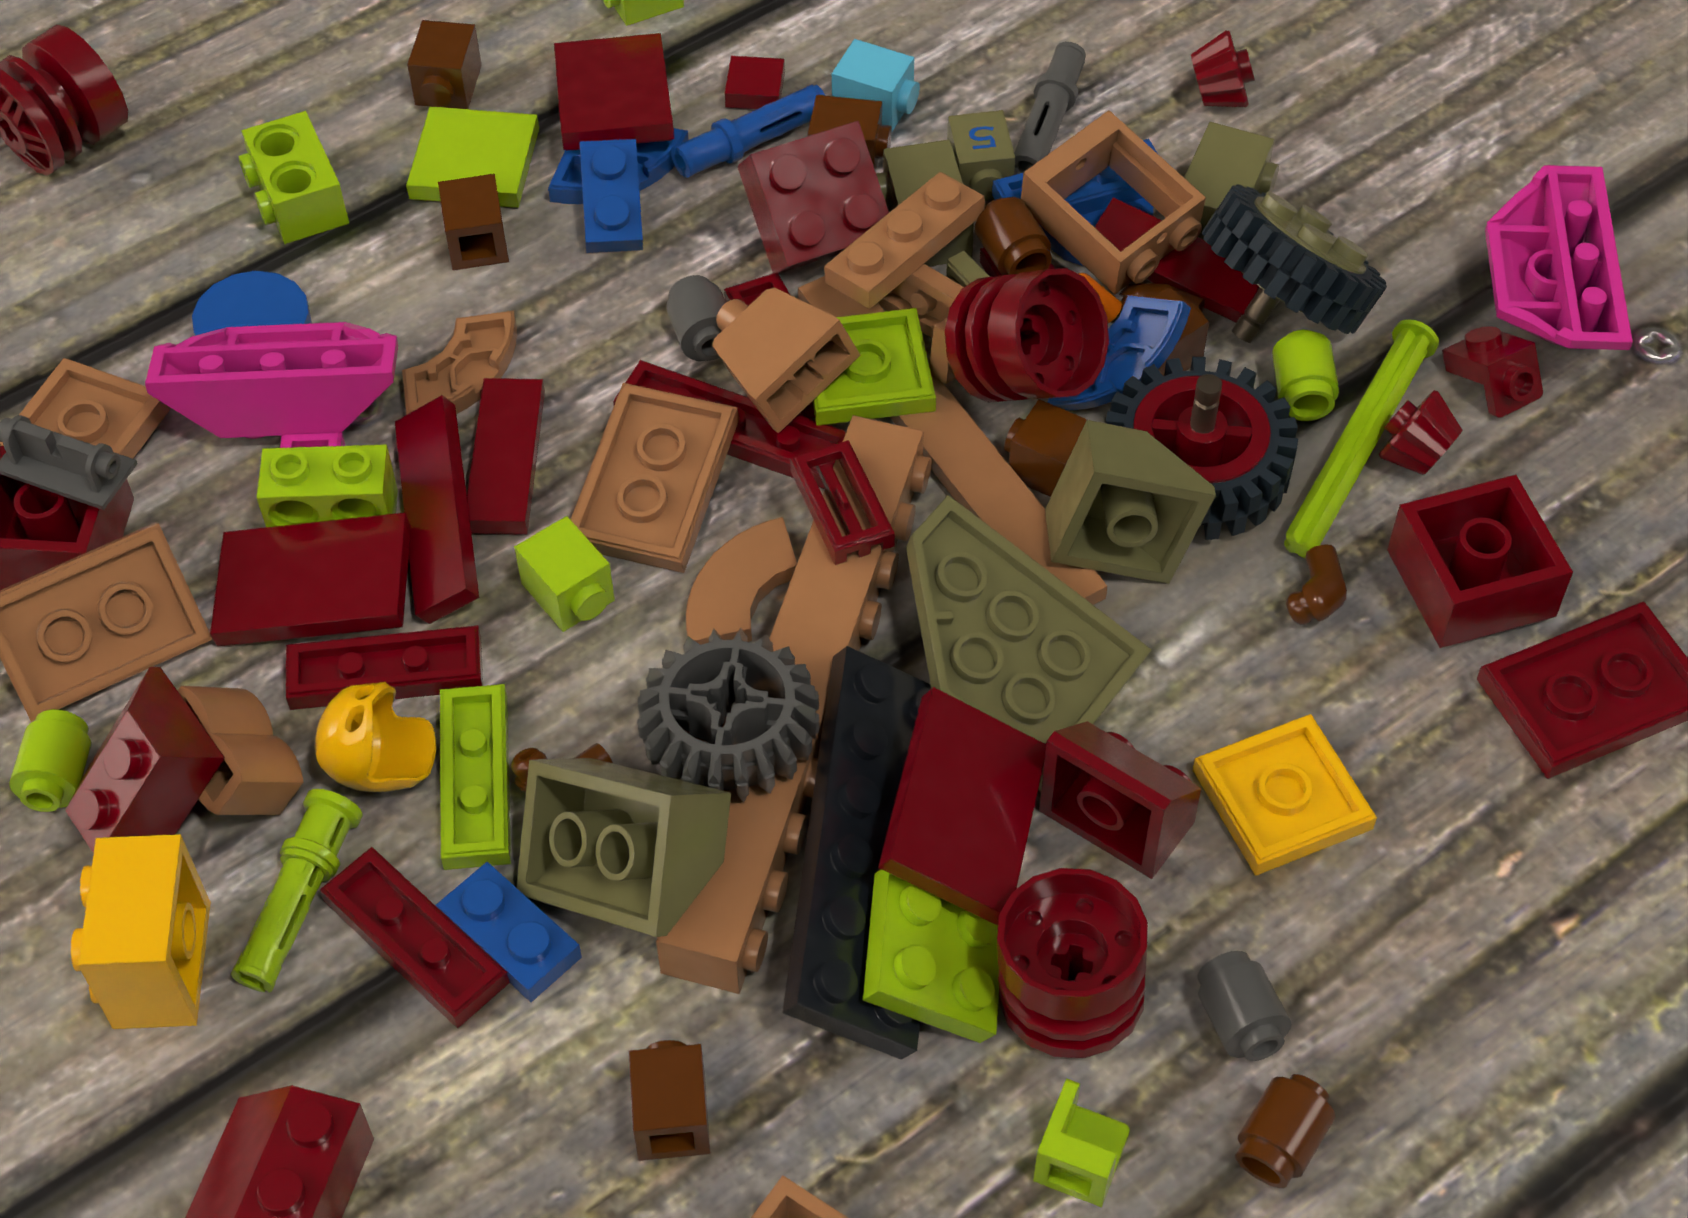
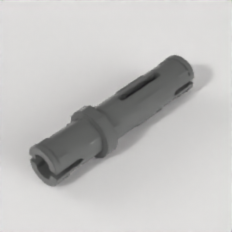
[1014,42,1086,175]

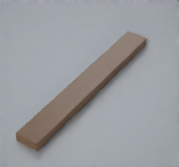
[798,276,1108,605]

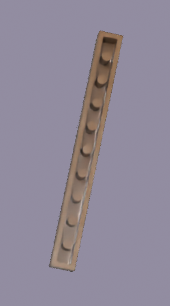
[656,415,932,994]

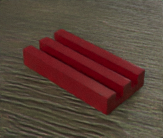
[790,440,895,565]

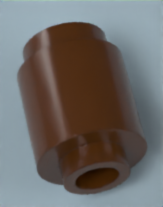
[975,197,1052,275]
[1235,1074,1336,1188]

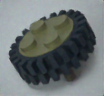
[1202,184,1387,343]

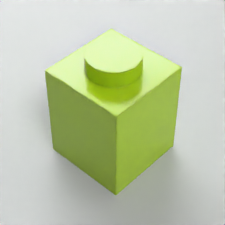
[514,516,615,632]

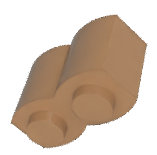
[178,685,304,815]

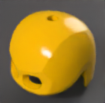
[315,682,436,792]

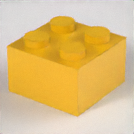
[71,834,211,1029]

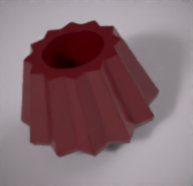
[1191,31,1255,107]
[1379,390,1463,475]

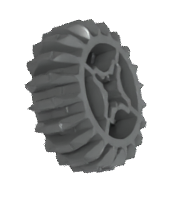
[637,628,820,802]

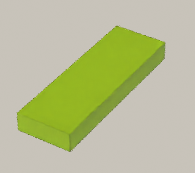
[440,684,511,870]

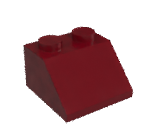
[65,667,225,854]
[1039,721,1201,879]
[185,1085,374,1218]

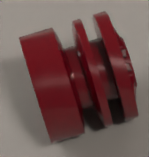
[0,24,128,176]
[945,268,1109,403]
[997,868,1148,1058]

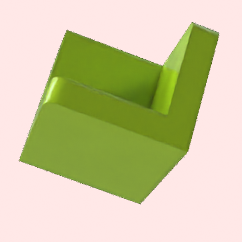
[1033,1078,1130,1207]

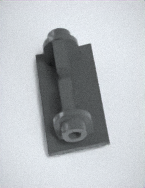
[0,415,138,510]

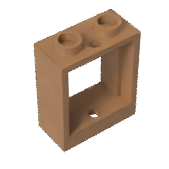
[1021,110,1206,295]

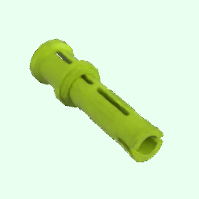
[231,789,363,992]

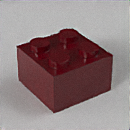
[737,121,889,274]
[0,446,134,590]
[1387,474,1573,648]

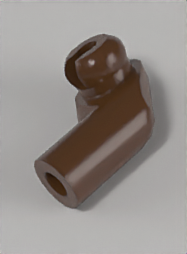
[1286,544,1347,625]

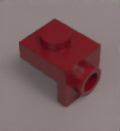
[1442,326,1543,418]

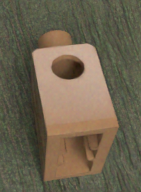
[712,288,860,433]

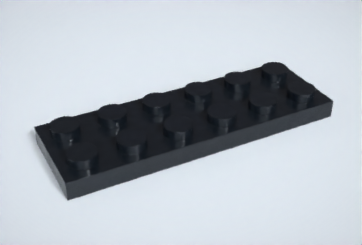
[782,646,931,1060]

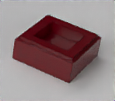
[725,56,785,109]

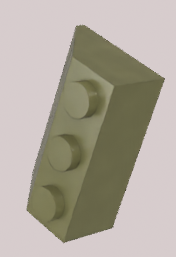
[516,758,731,937]

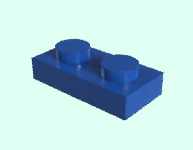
[580,139,643,253]
[436,862,582,1002]

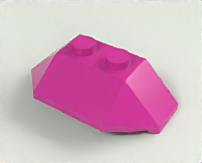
[1485,165,1633,350]
[145,322,398,439]

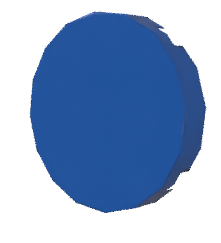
[192,271,312,335]

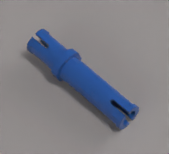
[671,84,826,178]

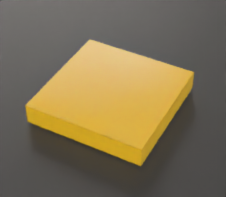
[1193,714,1377,876]

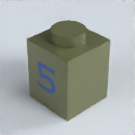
[947,110,1015,201]

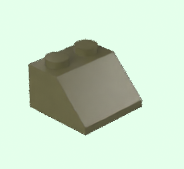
[1045,420,1216,584]

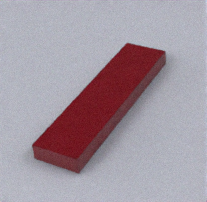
[613,360,846,489]
[395,395,480,624]

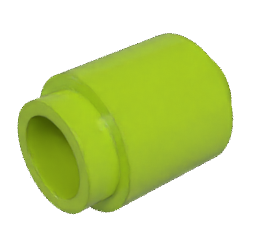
[1272,329,1339,421]
[9,709,92,812]

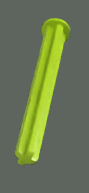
[1284,319,1439,558]

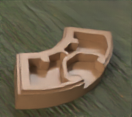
[402,310,517,415]
[686,517,797,645]

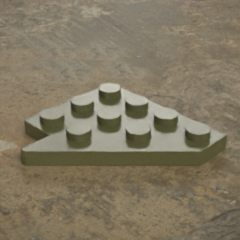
[906,495,1152,791]

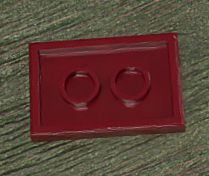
[554,33,675,151]
[210,513,411,647]
[1477,601,1688,779]
[878,687,1046,926]

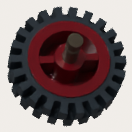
[1106,357,1298,540]

